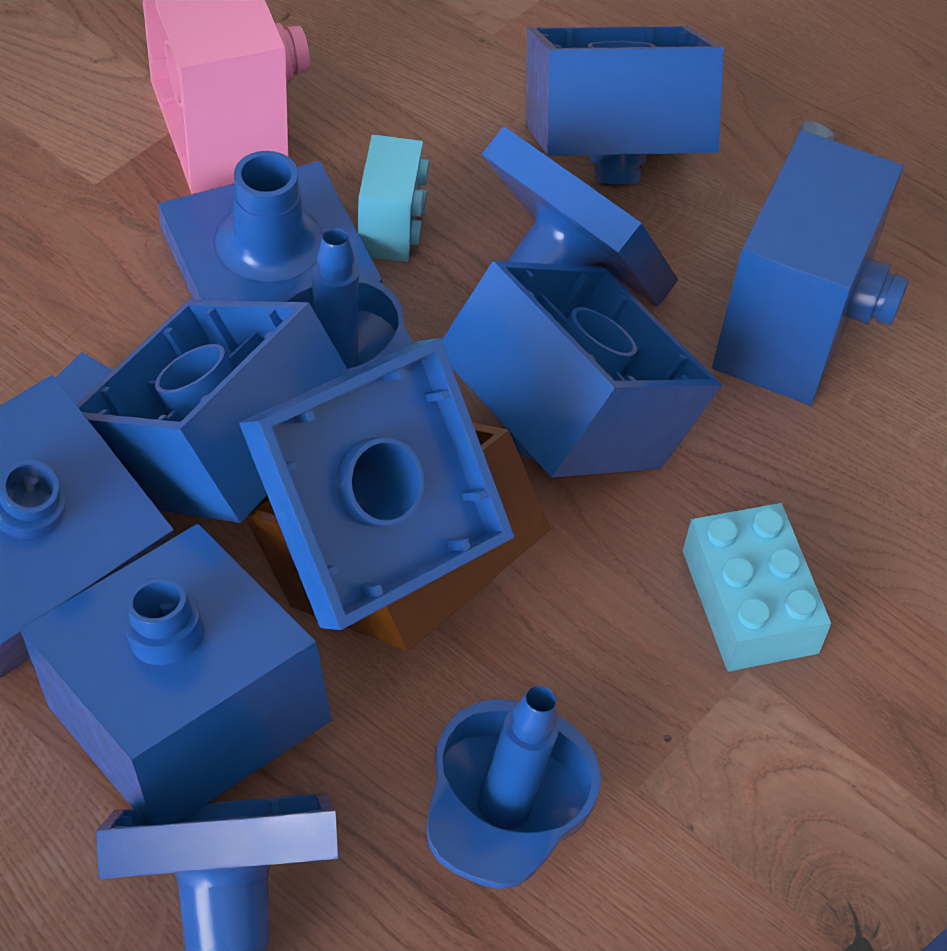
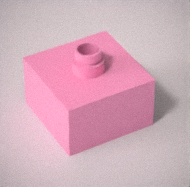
[143,0,310,194]

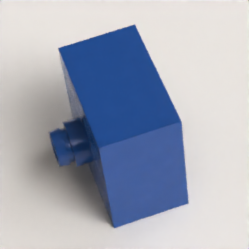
[526,26,724,184]
[711,130,909,406]
[442,261,722,478]
[76,300,349,523]
[0,375,174,678]
[20,524,332,825]

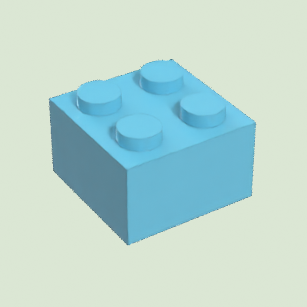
[358,134,430,263]

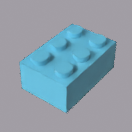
[683,503,831,672]

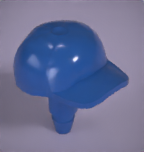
[272,228,414,372]
[426,686,601,889]

